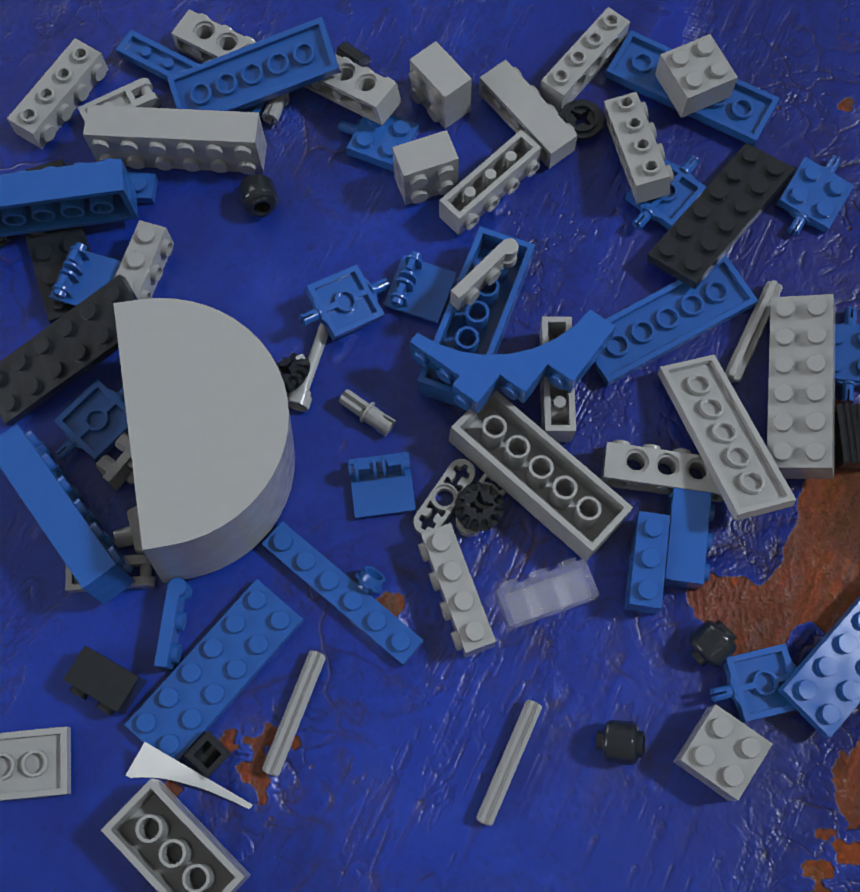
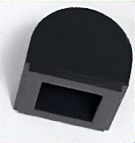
[336,41,370,67]
[184,730,231,779]

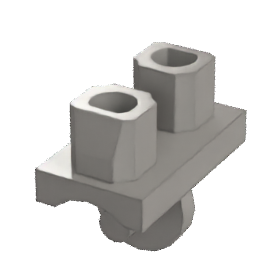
[96,433,134,491]

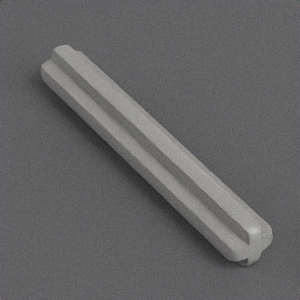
[725,280,783,383]
[262,650,325,776]
[476,700,542,826]

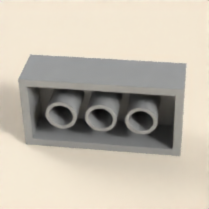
[101,779,251,892]

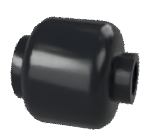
[239,174,278,217]
[689,619,738,668]
[596,720,645,765]

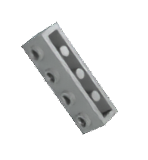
[7,38,109,149]
[479,59,577,169]
[604,92,674,204]
[439,130,541,235]
[115,220,174,300]
[418,523,496,658]

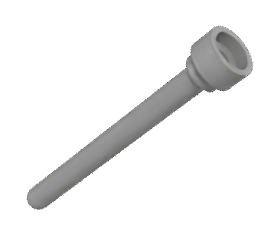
[288,323,329,412]

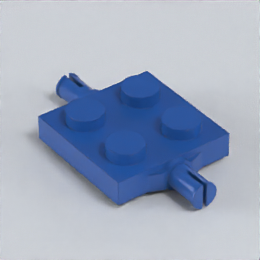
[338,114,420,172]
[625,155,706,230]
[776,155,854,236]
[299,264,390,341]
[835,307,860,404]
[54,379,128,462]
[710,643,797,723]

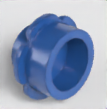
[355,566,385,594]

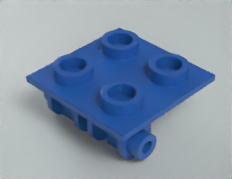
[49,242,122,306]
[383,251,457,324]
[348,452,416,519]

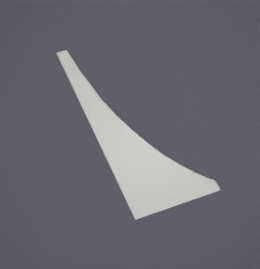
[126,742,252,809]

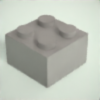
[655,34,738,118]
[409,41,472,129]
[392,130,459,205]
[673,704,773,801]

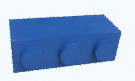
[664,488,715,590]
[624,511,670,615]

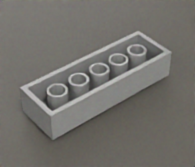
[83,105,267,174]
[767,294,835,479]
[448,390,633,562]

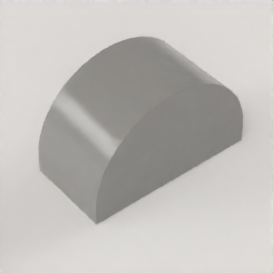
[113,298,295,583]

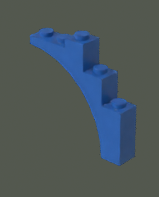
[410,309,616,414]

